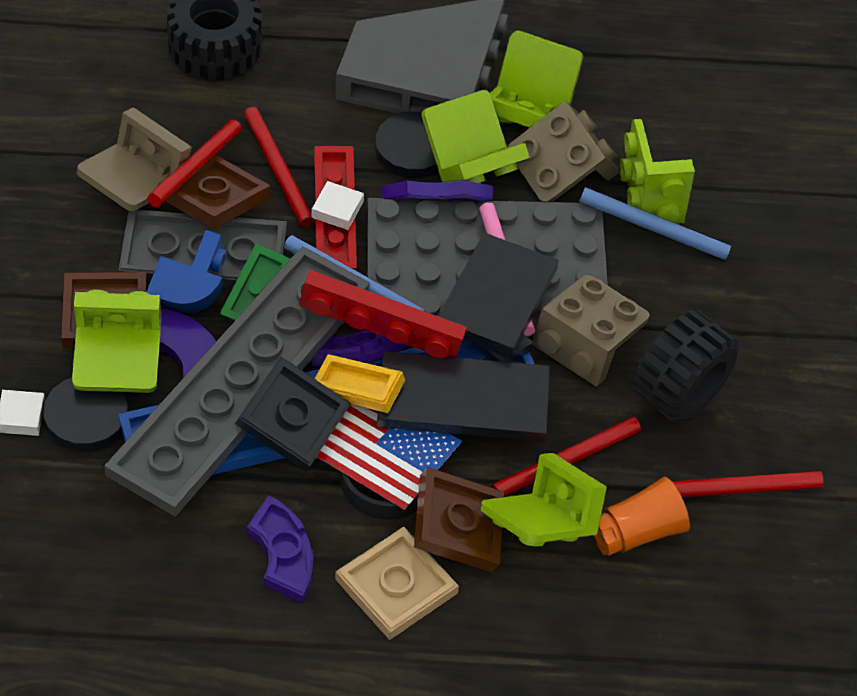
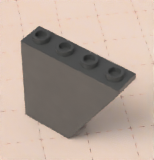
[335,0,509,114]

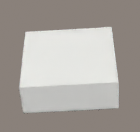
[312,181,364,230]
[0,390,45,436]

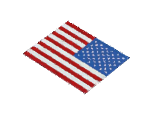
[316,404,462,510]

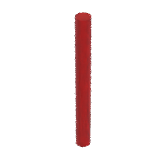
[244,107,315,228]
[147,119,241,207]
[491,417,641,497]
[672,471,823,497]

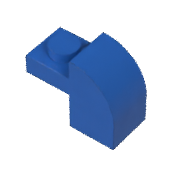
[147,230,227,314]

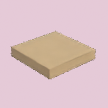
[335,527,459,640]

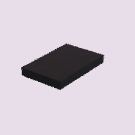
[438,233,559,357]

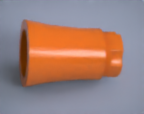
[593,476,690,556]

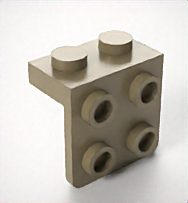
[508,101,620,202]
[76,107,191,211]
[532,275,650,387]

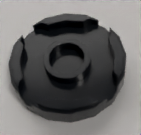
[375,112,438,178]
[43,378,128,452]

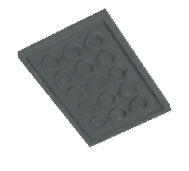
[367,198,608,336]

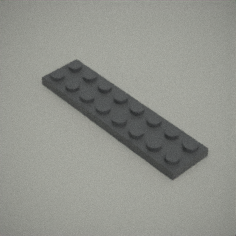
[104,246,370,517]

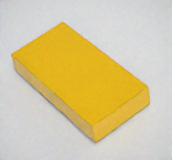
[314,354,405,413]

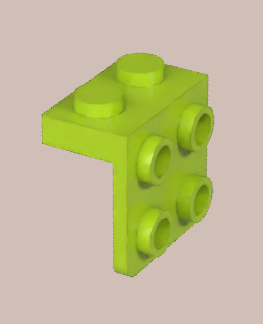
[490,31,583,129]
[422,90,530,183]
[620,119,695,224]
[72,290,162,393]
[480,453,607,546]

